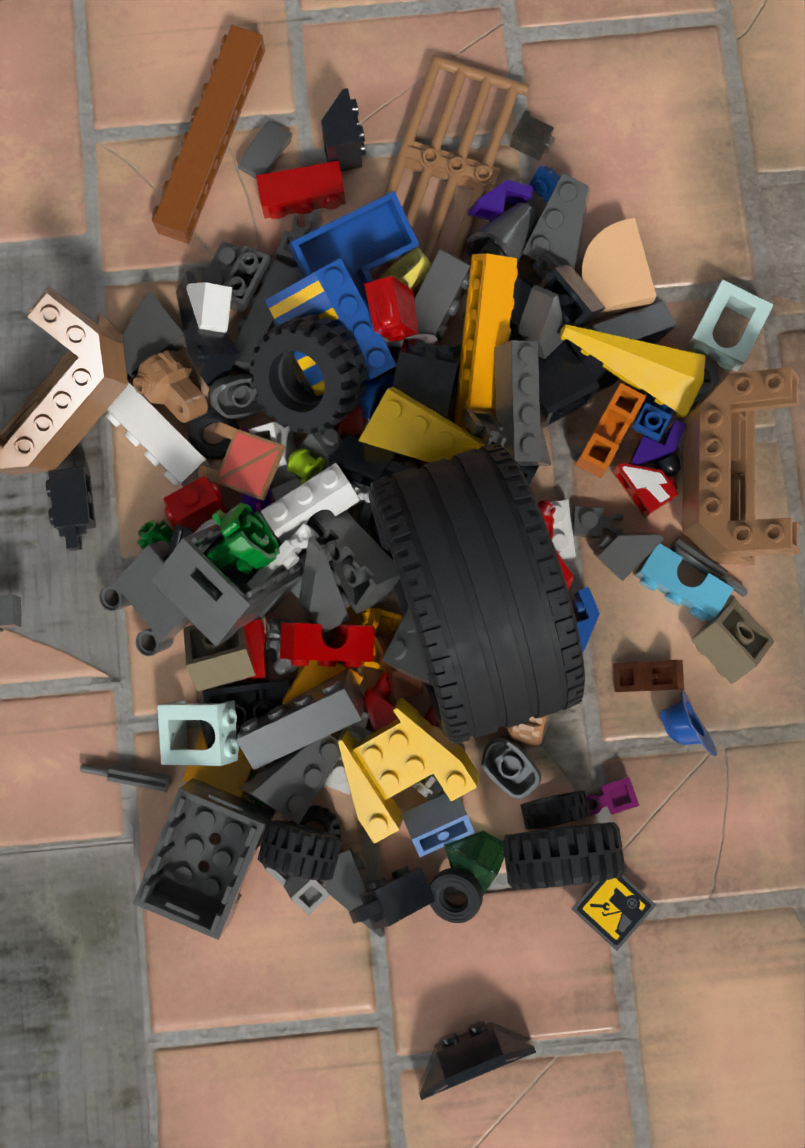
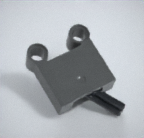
[99,524,192,656]

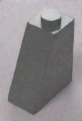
[123,291,186,380]

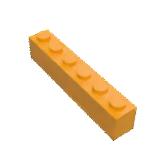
[454,254,518,433]

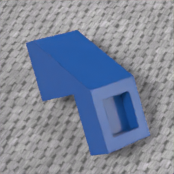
[632,393,673,442]
[572,587,600,652]

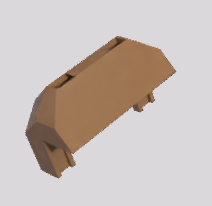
[0,286,128,475]
[682,367,800,565]

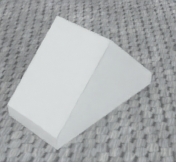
[186,282,232,333]

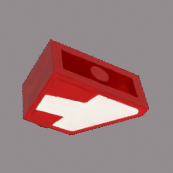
[612,463,679,518]

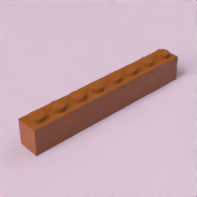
[152,25,265,244]

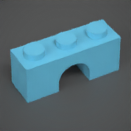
[635,544,734,622]

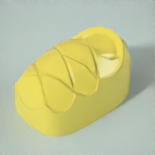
[379,248,431,295]

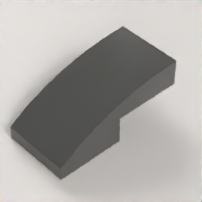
[238,121,292,179]

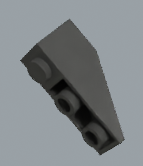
[299,536,350,634]
[323,847,385,938]

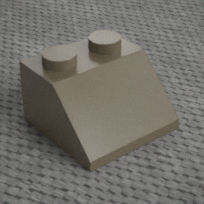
[691,599,775,684]
[183,625,256,692]

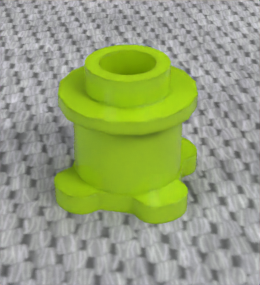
[287,448,326,485]

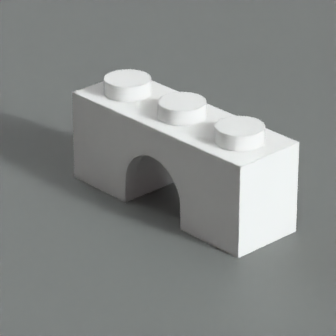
[261,463,360,544]

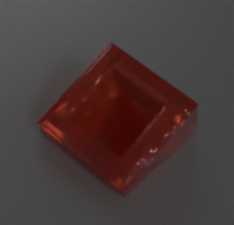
[338,405,365,440]

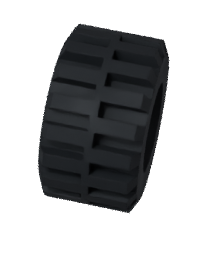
[257,820,342,881]

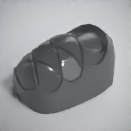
[208,374,266,419]
[482,736,542,799]

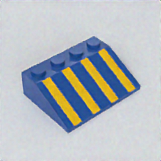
[265,258,397,397]

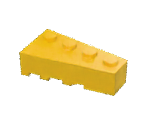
[358,387,485,462]

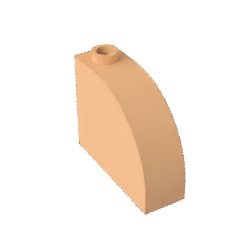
[578,218,657,319]

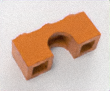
[576,383,646,478]

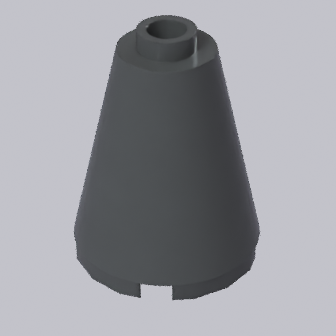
[466,202,538,267]

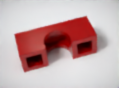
[280,622,375,667]

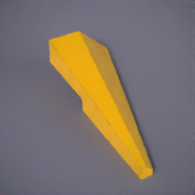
[560,324,705,419]

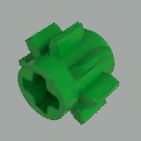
[137,520,173,550]

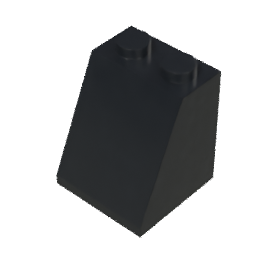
[393,339,461,418]
[538,341,600,428]

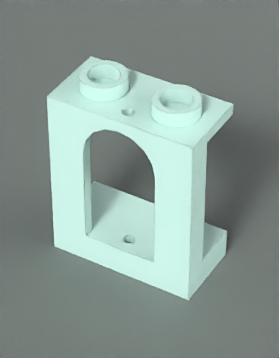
[686,279,773,372]
[157,701,239,766]

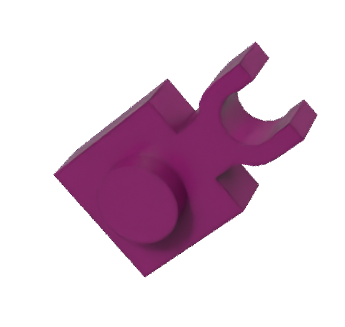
[586,777,640,816]

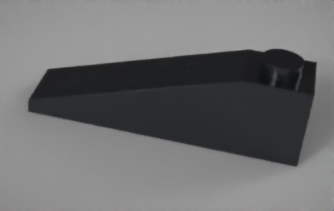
[565,301,676,393]

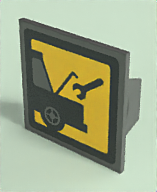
[571,875,656,951]

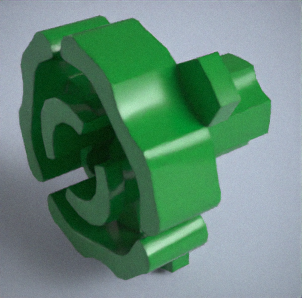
[207,503,280,575]

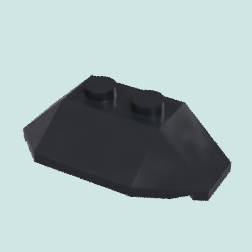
[419,1021,536,1101]

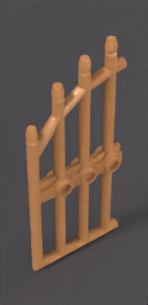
[384,55,529,295]

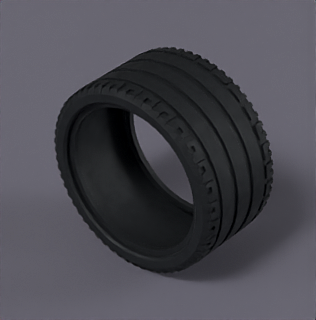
[369,443,585,744]

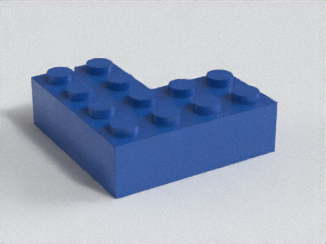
[288,191,419,312]

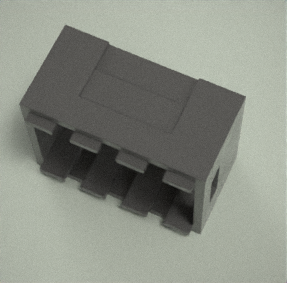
[151,514,304,646]
[133,778,275,940]

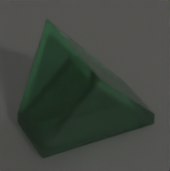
[444,830,504,895]

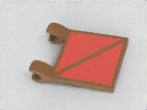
[197,422,286,501]

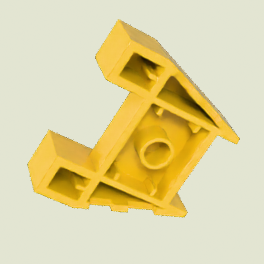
[338,698,480,844]

